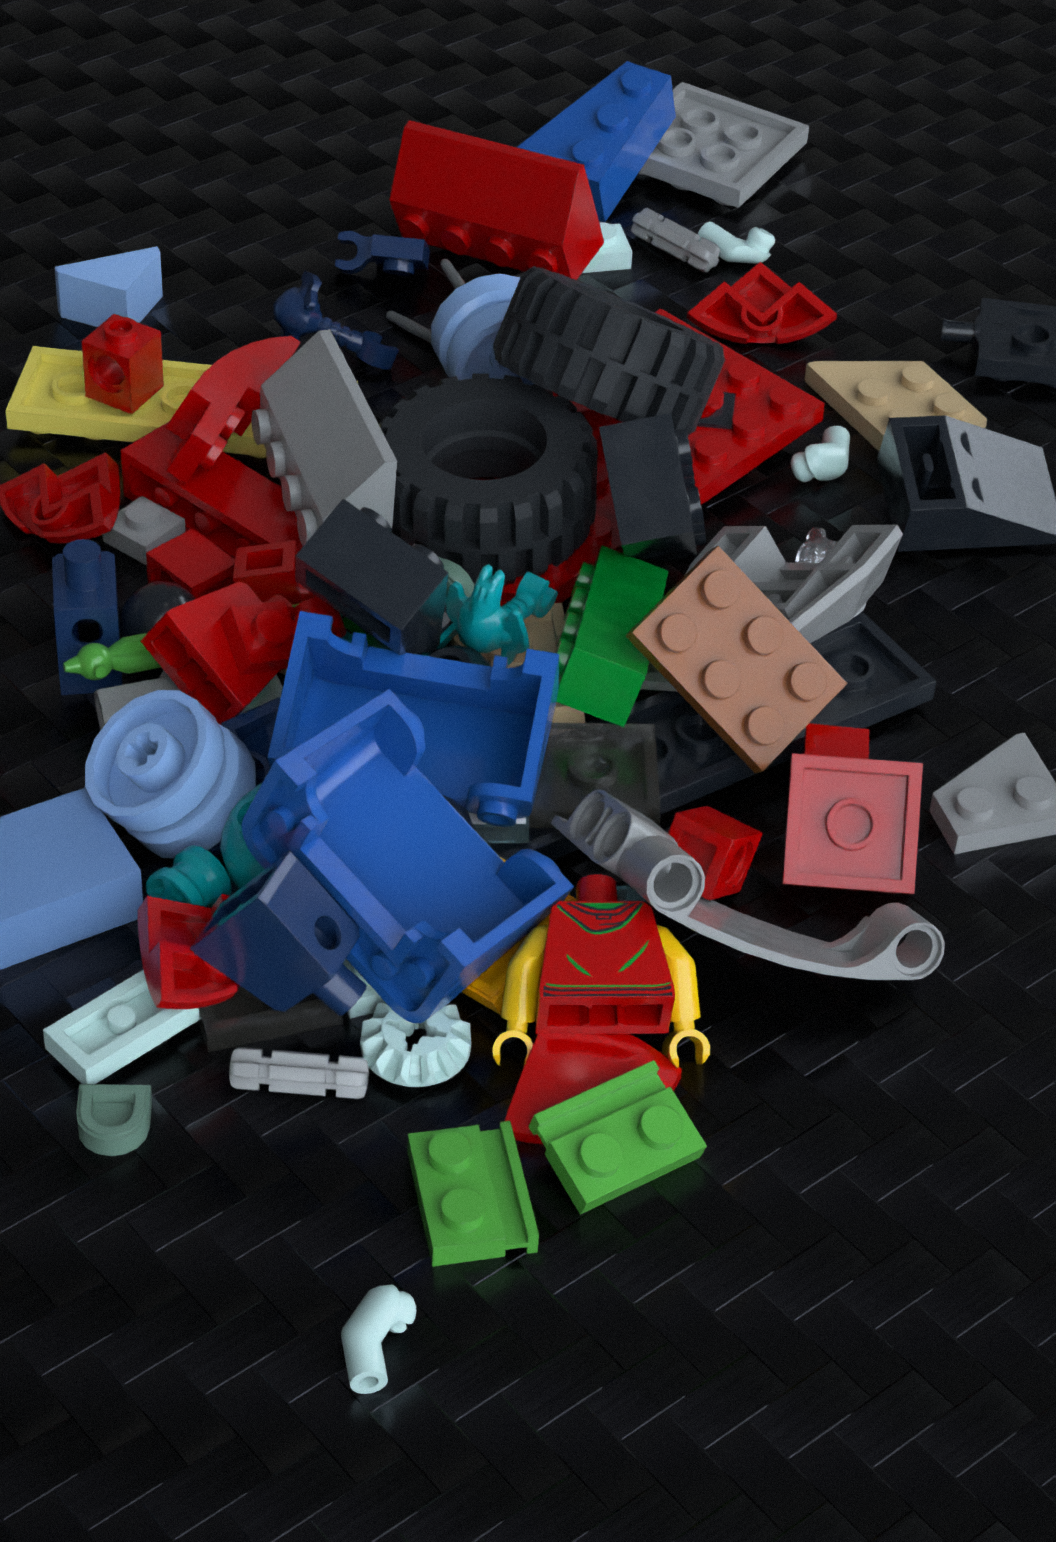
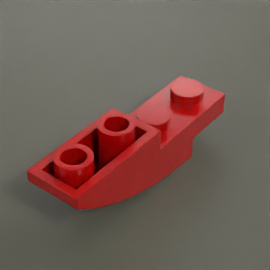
[165,336,301,484]

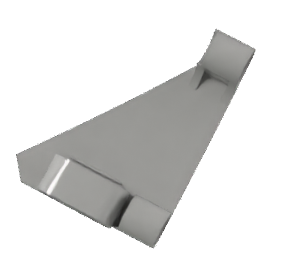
[551,789,945,980]

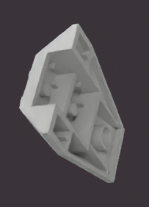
[640,525,903,692]

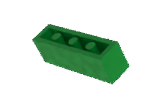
[556,545,669,727]

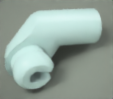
[698,222,775,264]
[791,426,850,482]
[341,1285,416,1394]

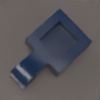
[335,231,430,276]

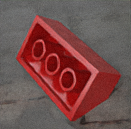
[389,120,604,280]

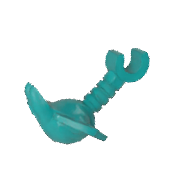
[446,564,558,665]

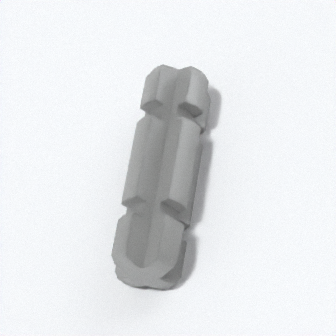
[631,208,720,272]
[229,1047,369,1099]

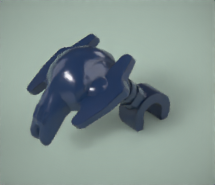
[273,271,399,370]

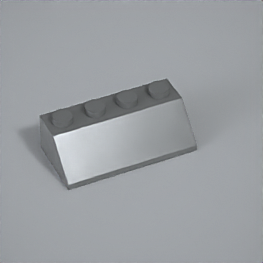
[251,329,397,546]

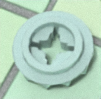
[360,1003,471,1087]

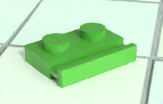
[528,1060,707,1215]
[407,1121,539,1267]

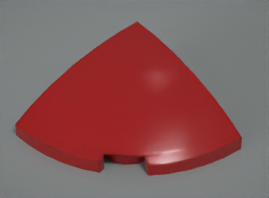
[687,262,837,344]
[0,452,120,544]
[137,894,241,1009]
[505,1033,682,1144]

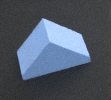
[54,246,163,327]

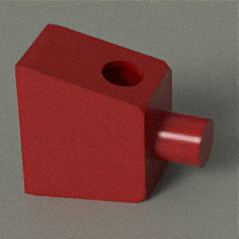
[140,582,295,725]

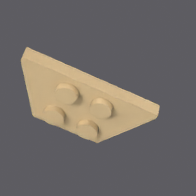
[805,361,987,451]

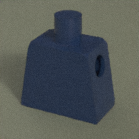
[52,539,123,695]
[190,851,367,1016]

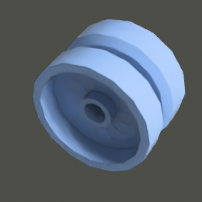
[431,273,533,385]
[85,690,256,859]

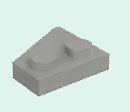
[929,733,1056,854]

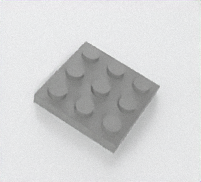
[638,82,809,208]

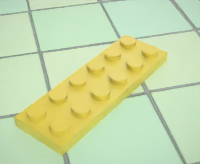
[6,346,358,458]

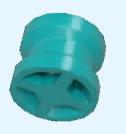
[146,845,232,907]

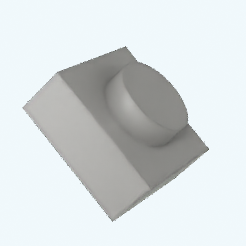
[103,496,186,565]

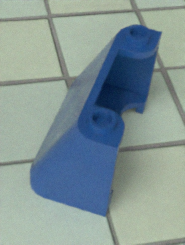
[267,611,559,827]
[241,689,574,1023]

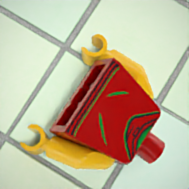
[493,874,710,1068]

